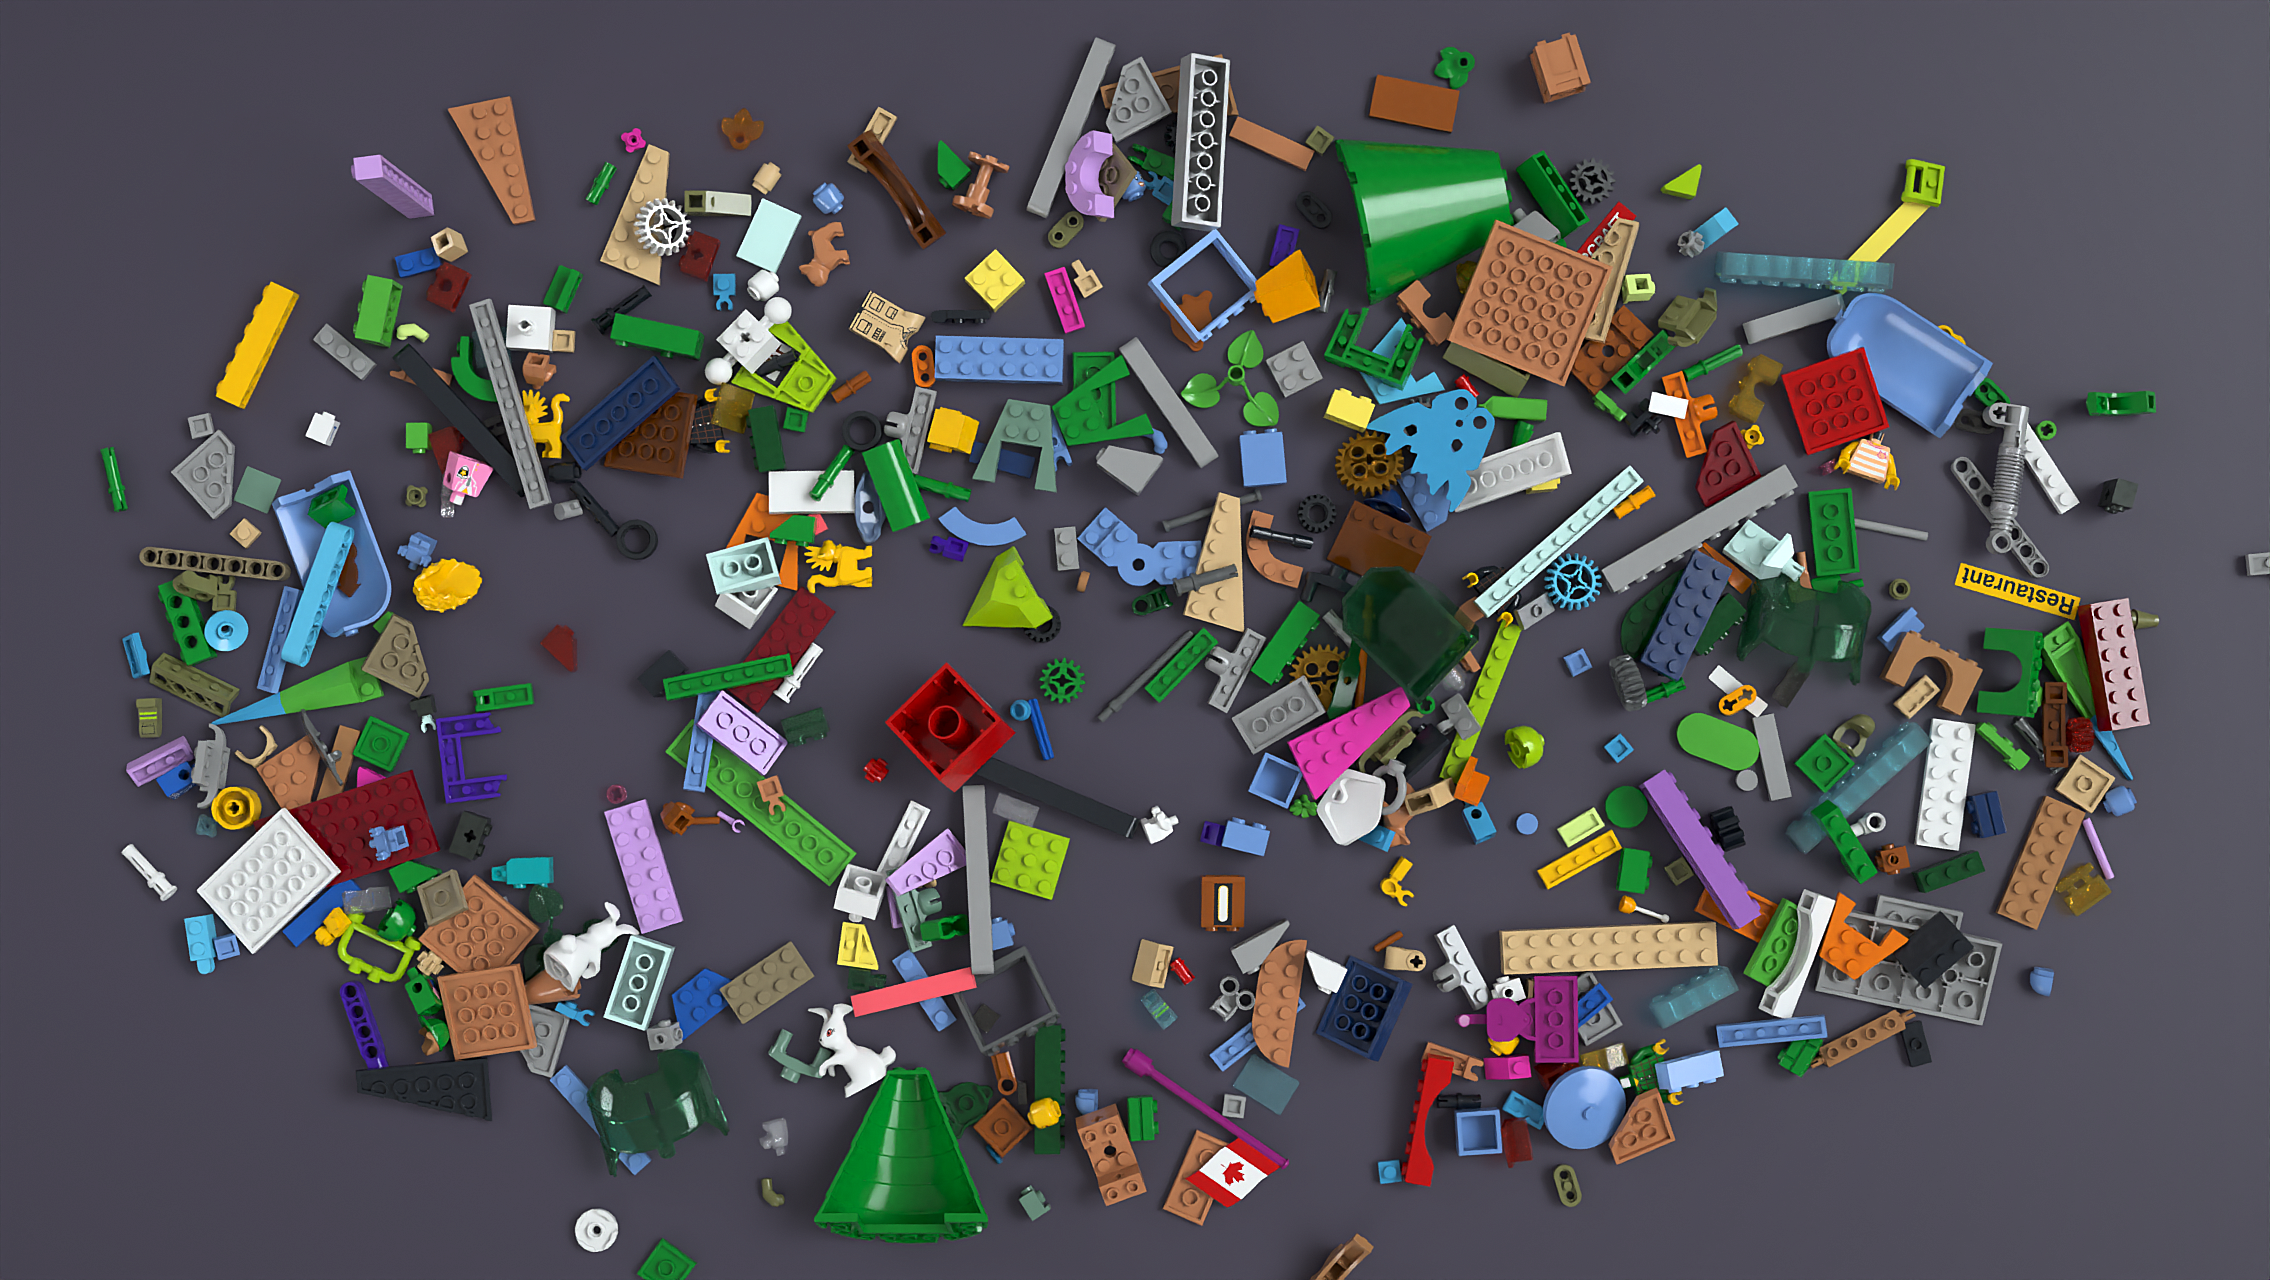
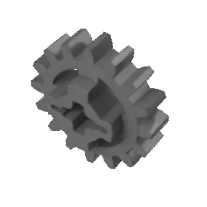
[1569,158,1616,205]

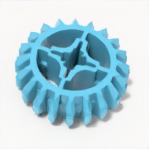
[1544,553,1602,611]

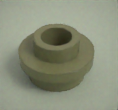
[1889,579,1911,600]

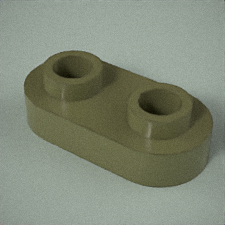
[1048,211,1084,249]
[1553,1164,1582,1207]

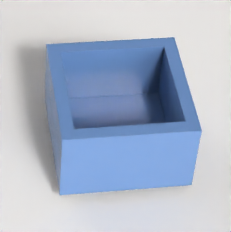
[1248,752,1302,809]
[1221,817,1270,856]
[1454,1107,1502,1156]

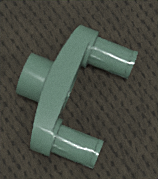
[768,1029,831,1083]

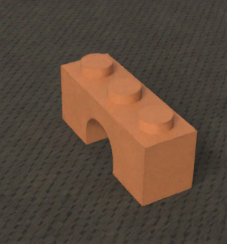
[1396,279,1453,347]

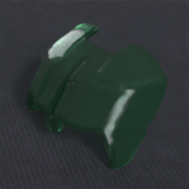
[1736,573,1872,686]
[586,1049,730,1177]

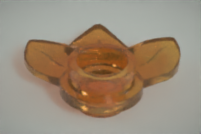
[721,108,764,150]

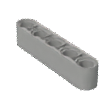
[1742,293,1846,344]

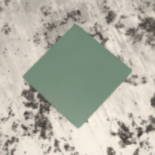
[233,466,281,514]

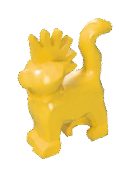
[522,390,570,458]
[804,540,872,593]

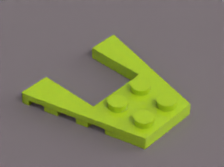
[731,321,837,413]

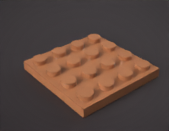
[418,874,540,973]
[437,963,537,1060]

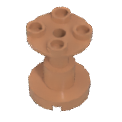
[952,152,1009,219]

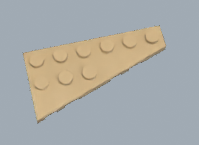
[600,144,670,286]
[1584,218,1640,344]
[1183,492,1244,632]

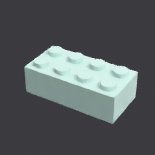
[604,935,675,1031]

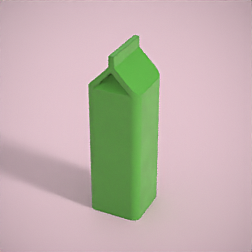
[1476,396,1547,422]

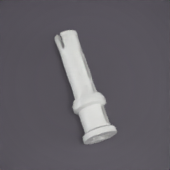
[773,642,823,703]
[121,844,177,901]

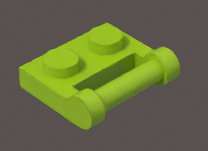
[1901,159,1945,207]

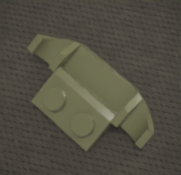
[1658,287,1717,347]
[1356,709,1424,773]

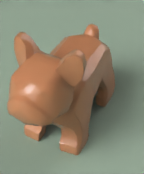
[799,222,850,287]
[1382,782,1415,847]

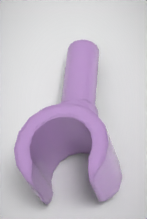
[717,811,745,833]

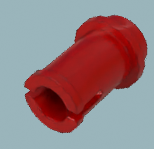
[1454,374,1480,398]
[1169,957,1195,985]

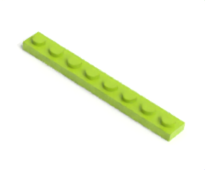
[1438,620,1521,784]

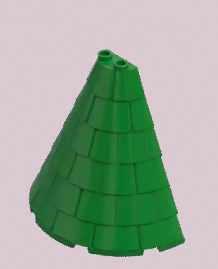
[814,1067,988,1243]

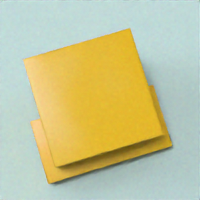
[927,407,979,454]

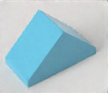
[1694,208,1738,250]

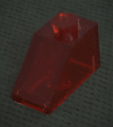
[428,426,464,475]
[540,624,578,673]

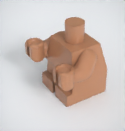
[522,352,556,389]

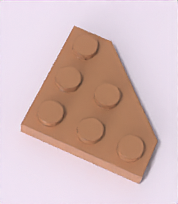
[256,735,322,810]
[1608,1088,1675,1165]

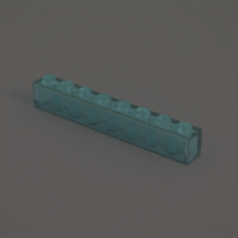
[1785,722,1933,854]

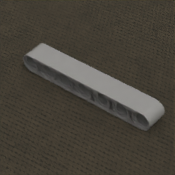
[1119,337,1219,468]

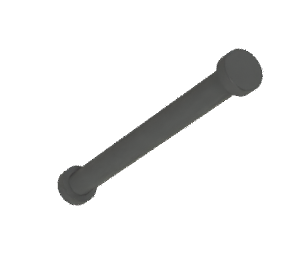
[1162,488,1262,533]

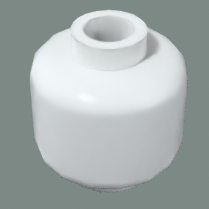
[747,270,779,301]

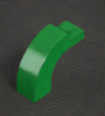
[1611,329,1676,394]
[451,336,498,404]
[2086,391,2156,416]

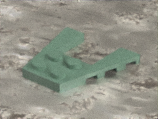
[973,399,1057,493]

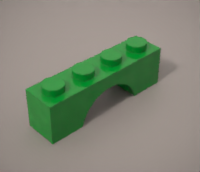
[1810,799,1878,884]

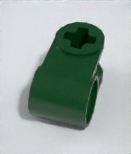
[1131,585,1173,616]

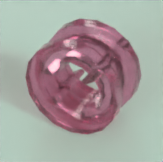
[1818,458,1840,476]
[607,784,627,804]

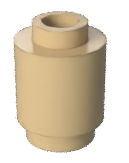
[752,162,781,195]

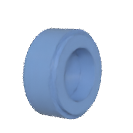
[1516,813,1538,835]

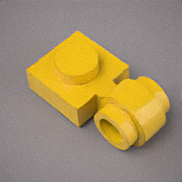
[314,907,352,947]

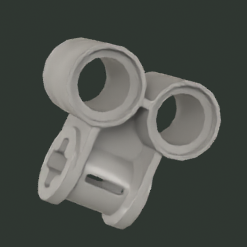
[1209,975,1255,1023]

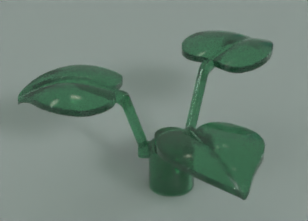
[523,885,618,981]

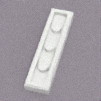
[877,800,930,884]

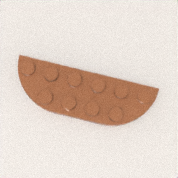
[1252,939,1307,1068]

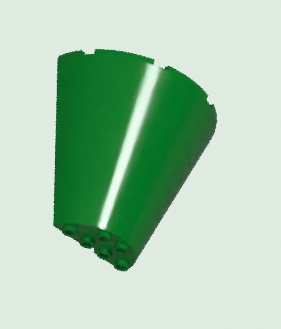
[1334,139,1514,305]

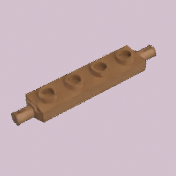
[1811,1009,1916,1069]

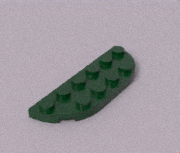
[1620,569,1729,659]

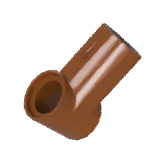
[991,1051,1018,1095]

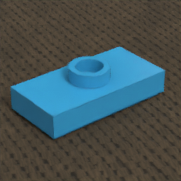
[122,632,150,679]
[1502,1090,1544,1130]

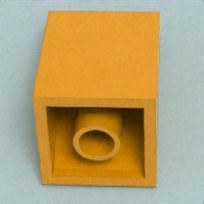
[1254,250,1320,323]

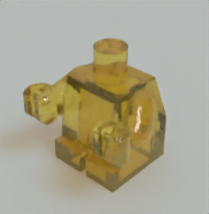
[1455,261,1477,295]

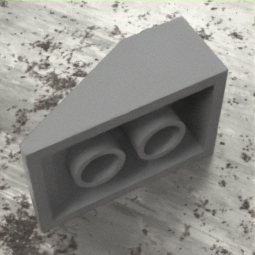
[1230,918,1290,975]

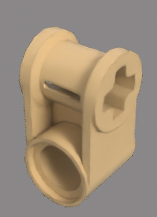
[1384,946,1426,971]

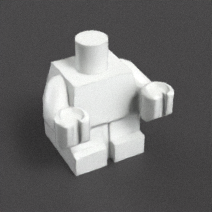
[1140,806,1179,844]

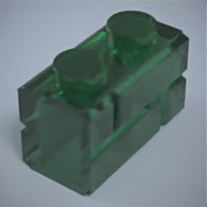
[781,707,830,747]

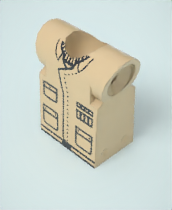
[848,290,925,364]

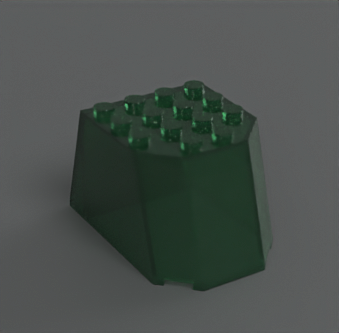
[1342,566,1479,704]

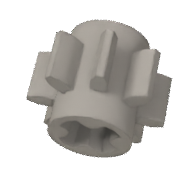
[1677,230,1705,258]

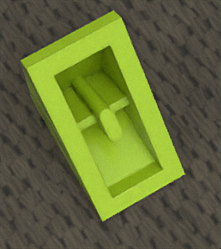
[1660,164,1702,200]

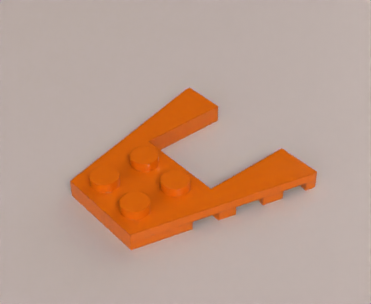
[726,493,799,591]

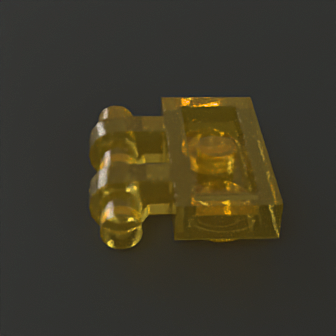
[2054,862,2112,917]

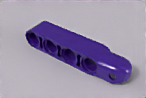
[340,980,389,1068]

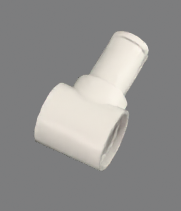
[1850,812,1886,837]

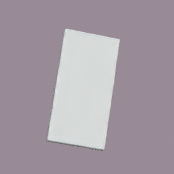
[769,471,854,514]

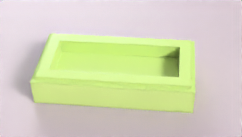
[1557,807,1605,847]

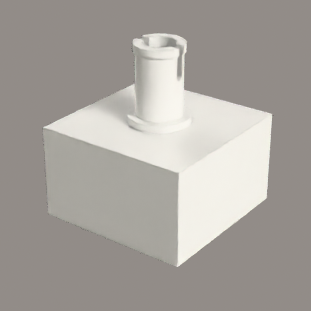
[506,305,556,353]
[834,864,887,922]

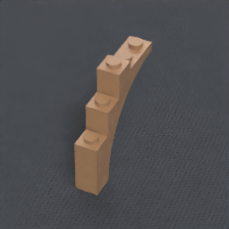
[1310,1234,1374,1280]

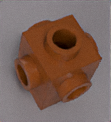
[1874,843,1910,875]

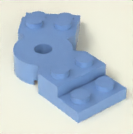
[1077,507,1201,587]

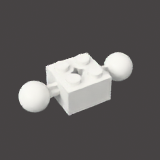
[705,297,792,385]

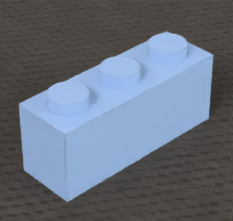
[1655,1050,1724,1093]

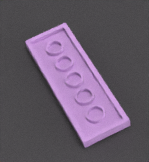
[604,799,684,934]

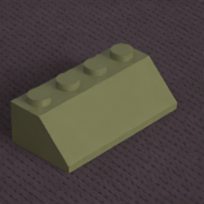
[1442,342,1531,398]

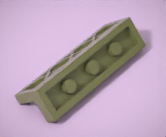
[149,653,240,717]

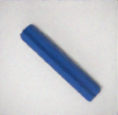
[1027,699,1054,760]

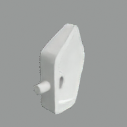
[1317,769,1386,846]

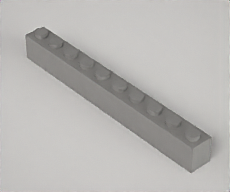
[1599,464,1798,594]

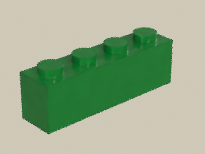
[1516,150,1590,239]
[1250,601,1320,685]

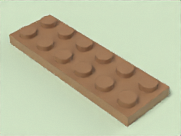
[1995,796,2086,930]

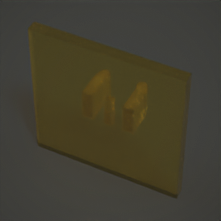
[711,382,755,434]

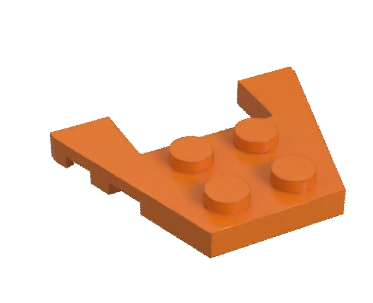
[1818,892,1909,980]

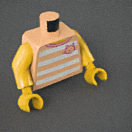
[1834,431,1900,491]

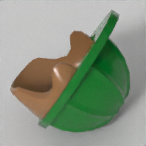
[418,1015,450,1056]

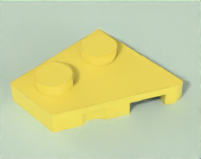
[837,922,879,970]

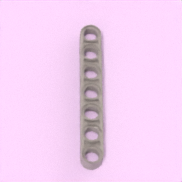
[1951,457,2049,578]

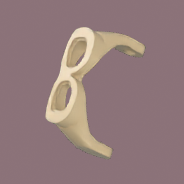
[235,725,278,768]

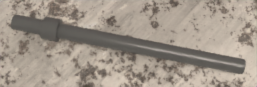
[1098,630,1195,723]

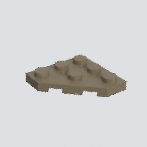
[1095,141,1137,222]
[361,613,429,698]

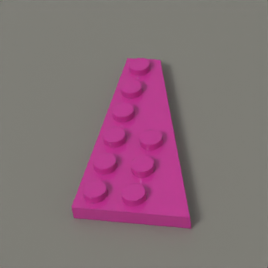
[1287,686,1411,800]

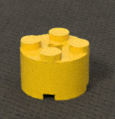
[211,786,261,830]

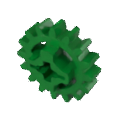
[1039,658,1086,704]

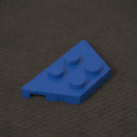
[672,968,732,1041]

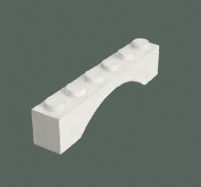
[1759,889,1836,1018]

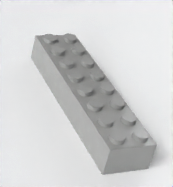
[1171,53,1230,232]

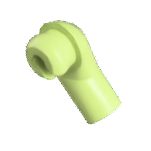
[396,323,429,342]

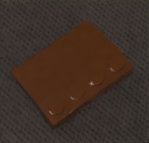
[1326,500,1432,595]

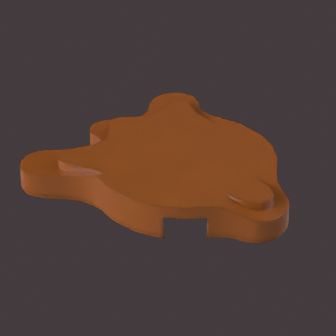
[1160,290,1212,352]

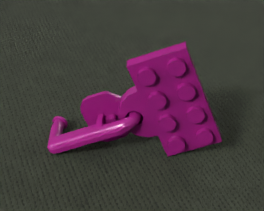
[1454,976,1579,1063]

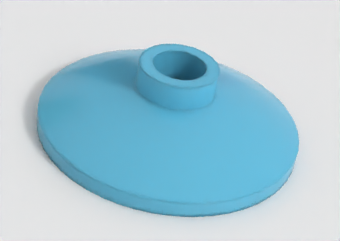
[204,610,248,651]

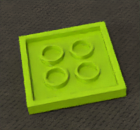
[991,820,1070,900]

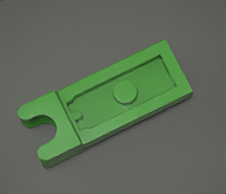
[1975,722,2030,771]

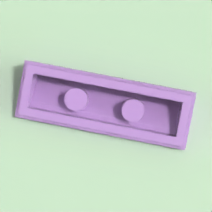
[126,736,195,787]

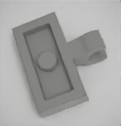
[1436,693,1482,741]

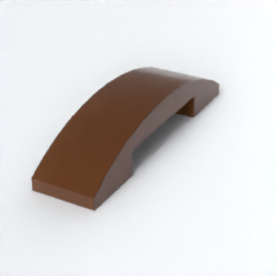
[2042,682,2068,768]

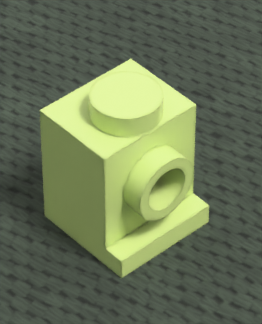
[1621,274,1655,304]

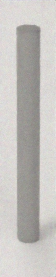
[1854,518,1928,541]

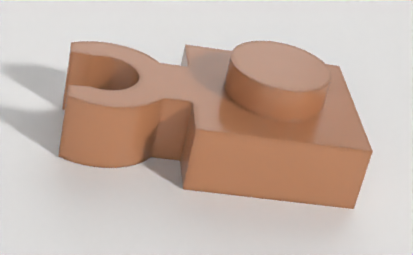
[757,775,786,815]

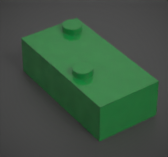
[610,313,705,361]

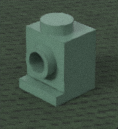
[1019,1185,1051,1221]

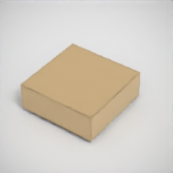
[552,330,575,353]

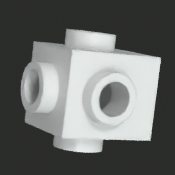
[1491,976,1526,1005]

